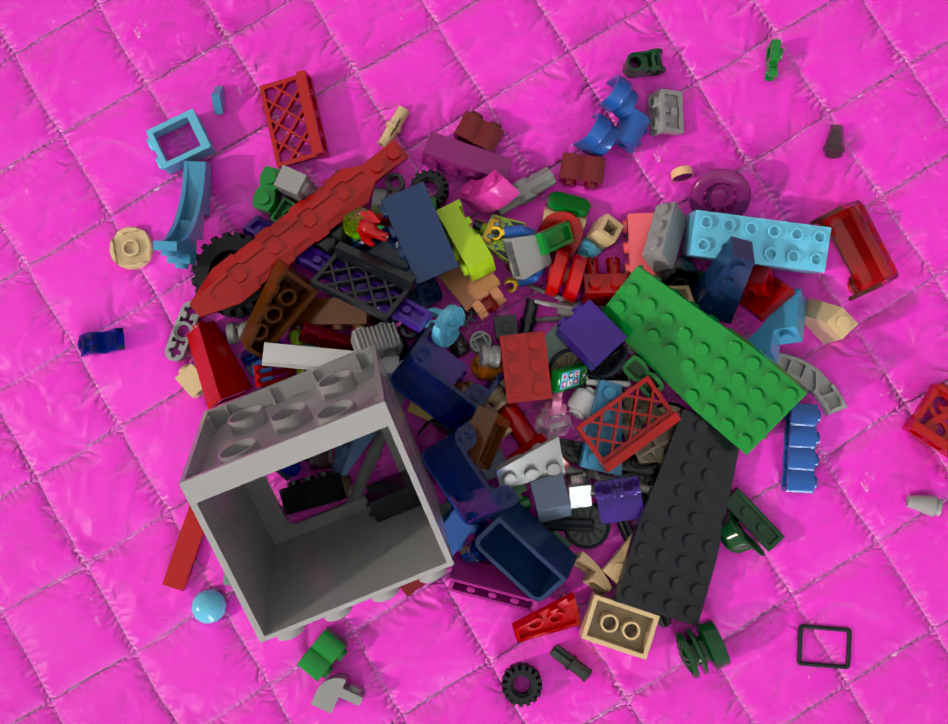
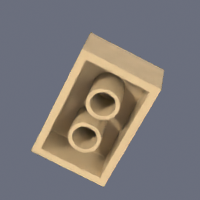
[579,591,660,660]

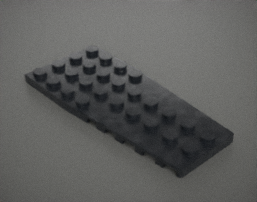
[613,409,739,626]

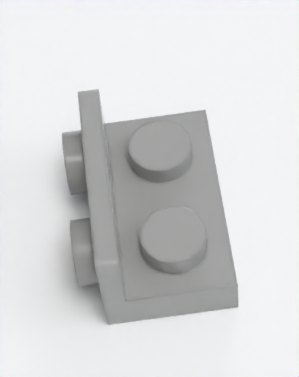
[648,89,684,137]

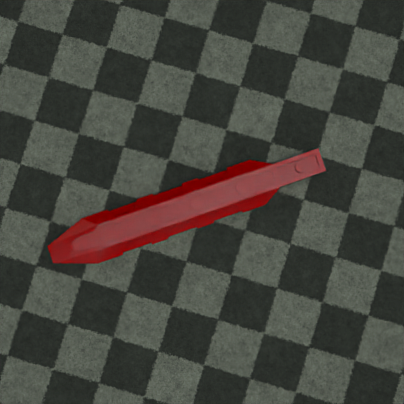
[189,140,409,318]

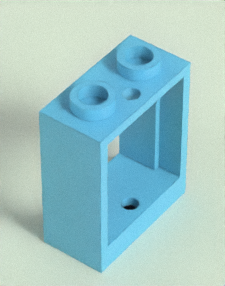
[146,108,216,174]

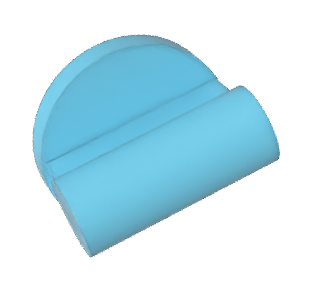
[577,238,602,261]

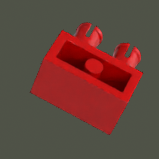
[580,257,628,306]

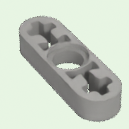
[165,301,201,362]

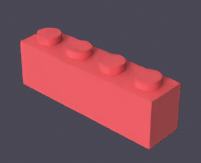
[621,213,655,277]

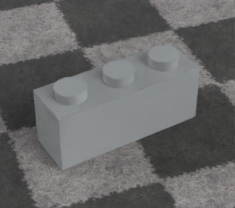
[642,202,687,272]

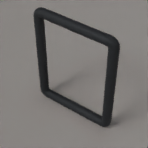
[797,624,852,669]

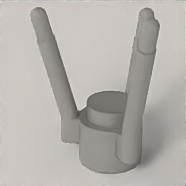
[529,284,577,322]

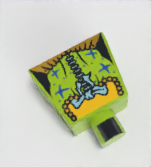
[472,215,526,264]

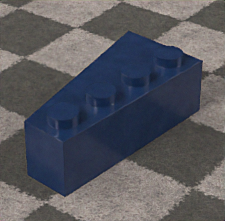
[691,236,755,324]

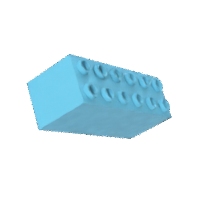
[680,210,831,274]

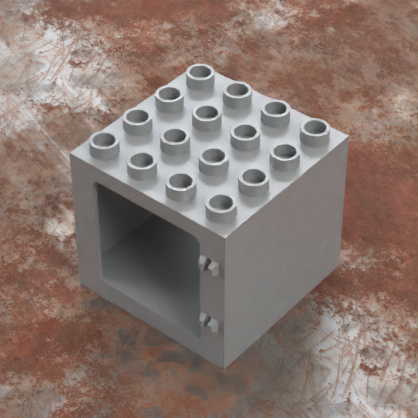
[179,344,454,643]

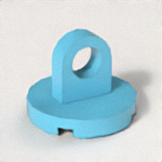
[425,304,465,348]

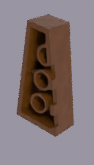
[239,258,319,359]
[291,298,381,331]

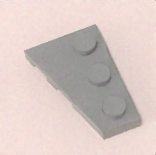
[495,432,565,490]

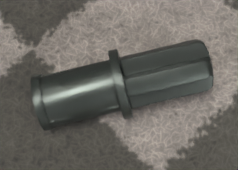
[550,644,592,682]

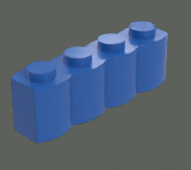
[781,403,821,494]

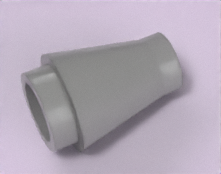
[906,494,943,517]

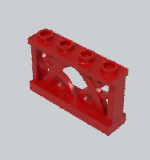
[902,383,948,458]

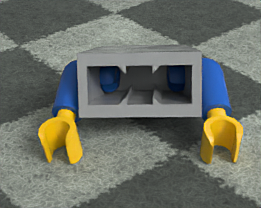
[490,225,556,293]

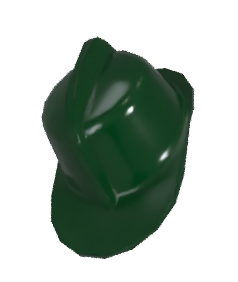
[721,512,765,556]

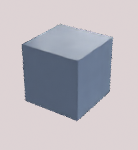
[530,473,571,523]

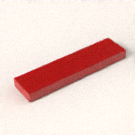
[162,505,204,591]

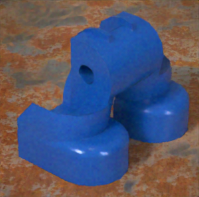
[572,75,650,157]

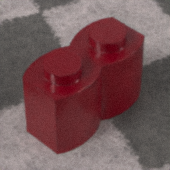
[454,111,504,153]
[559,153,606,190]

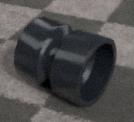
[312,225,353,256]

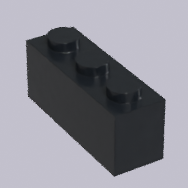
[279,470,347,515]

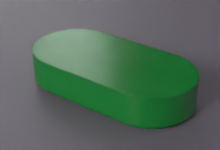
[547,191,591,217]

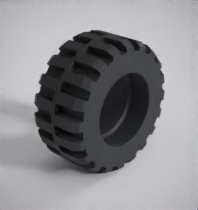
[191,232,267,319]

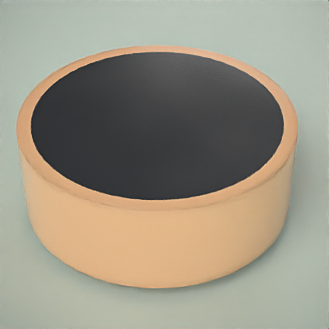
[670,165,693,182]

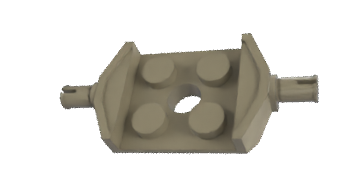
[622,387,672,465]

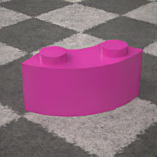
[457,170,520,213]

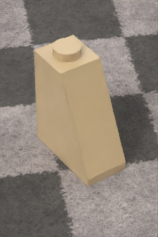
[805,298,858,344]

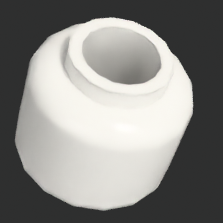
[567,386,595,420]

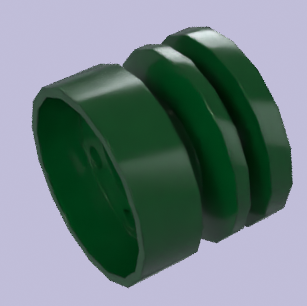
[674,619,731,679]

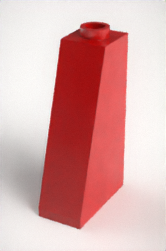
[187,320,253,409]

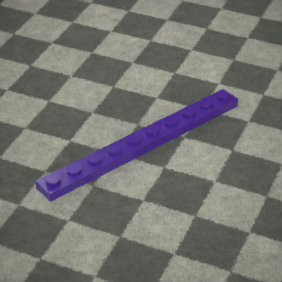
[243,215,432,332]

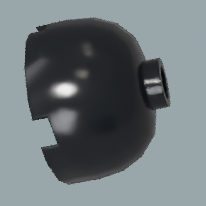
[655,256,700,291]

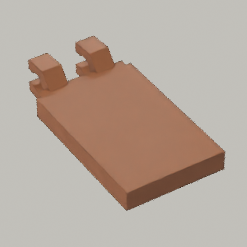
[438,260,506,320]

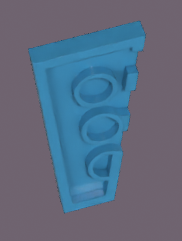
[578,379,622,476]

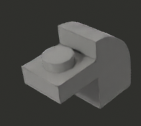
[311,673,366,713]

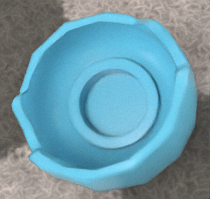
[191,589,226,624]

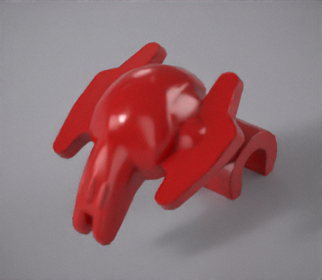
[356,210,390,246]

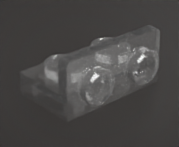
[534,407,572,438]

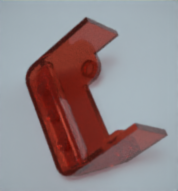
[809,200,899,301]

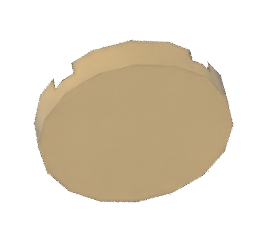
[109,227,154,270]

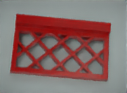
[259,70,330,169]
[575,375,681,472]

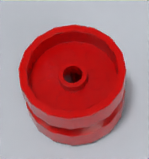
[544,249,587,303]

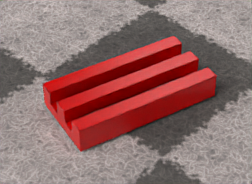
[253,364,297,388]

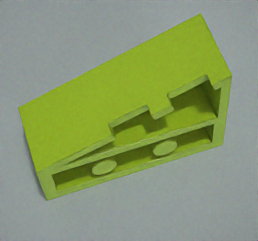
[436,199,496,282]

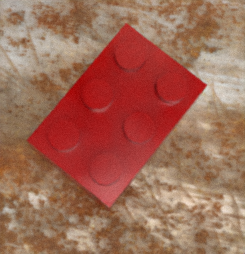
[499,331,552,404]

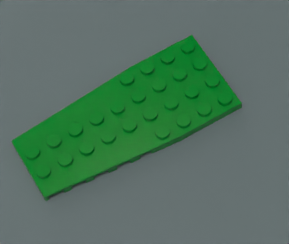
[602,265,809,455]

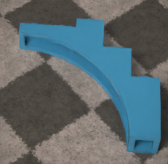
[153,161,212,269]
[747,288,807,363]

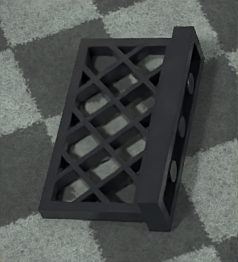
[310,241,417,323]

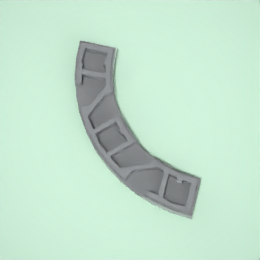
[777,353,848,416]

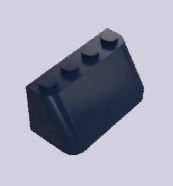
[378,182,459,284]
[475,496,578,601]

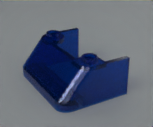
[390,321,503,430]

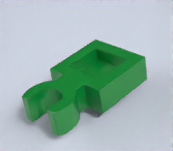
[764,39,783,82]

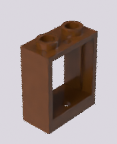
[456,405,510,472]

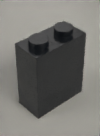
[365,470,422,523]

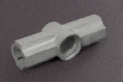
[496,167,556,216]

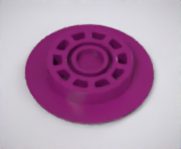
[689,169,751,216]

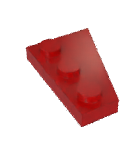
[512,592,581,643]

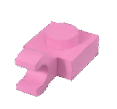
[542,391,567,424]

